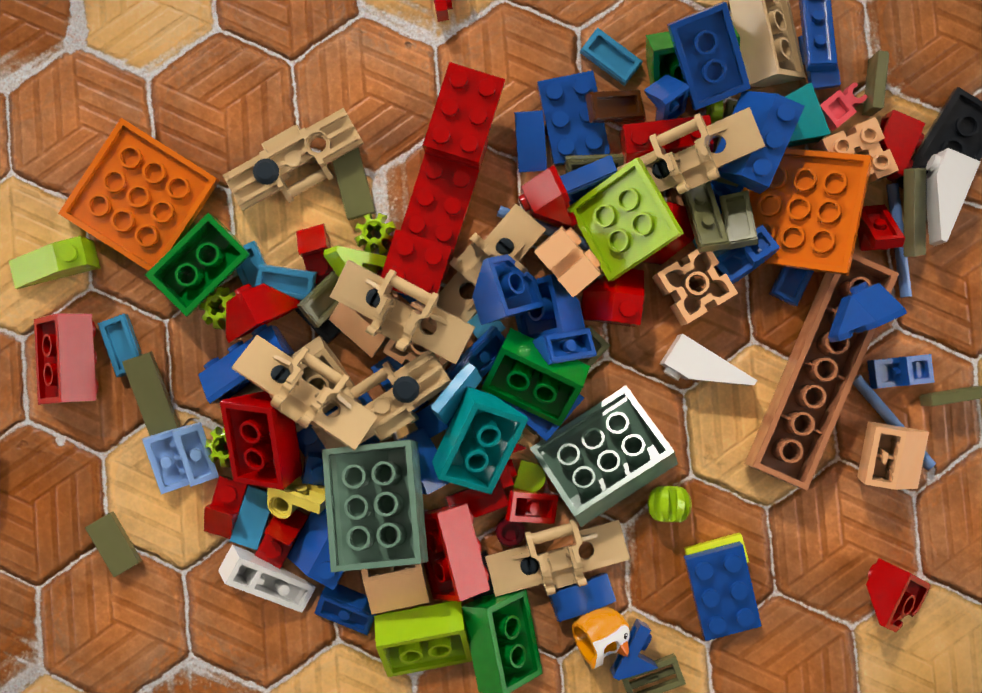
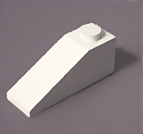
[926,148,981,246]
[660,334,757,386]
[218,545,316,613]

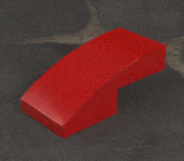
[445,478,508,518]

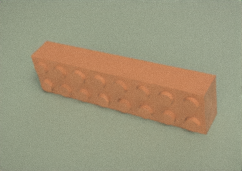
[744,253,899,490]

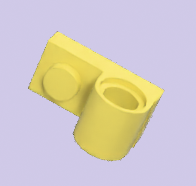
[267,477,326,519]

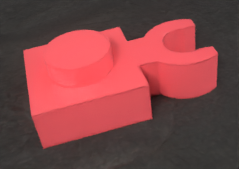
[820,82,868,131]

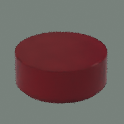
[496,517,525,547]

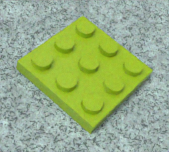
[569,158,684,281]

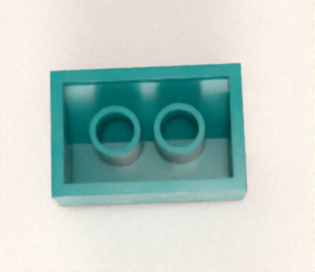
[432,386,528,494]

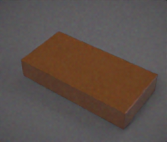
[585,90,645,123]

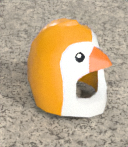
[572,607,630,669]

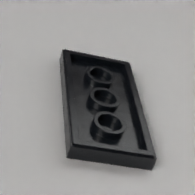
[896,87,982,189]

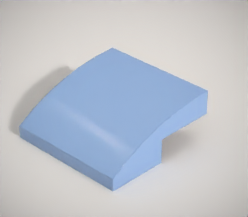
[142,422,219,494]

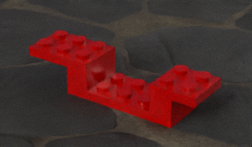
[381,62,505,296]

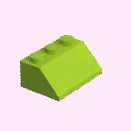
[374,601,472,677]

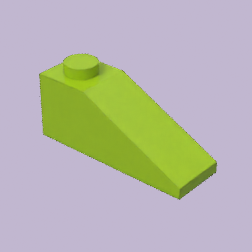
[9,236,100,289]

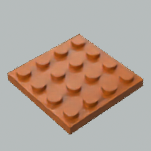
[58,118,220,271]
[743,148,873,276]

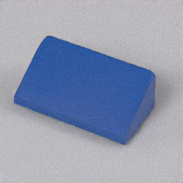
[560,155,617,206]
[532,328,597,365]
[314,584,376,636]

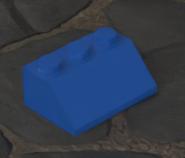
[715,91,805,194]
[198,324,295,404]
[287,508,345,590]

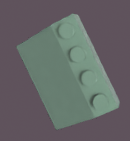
[530,386,678,527]
[322,440,429,572]

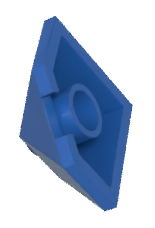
[472,254,544,325]
[515,274,585,339]
[828,281,907,343]

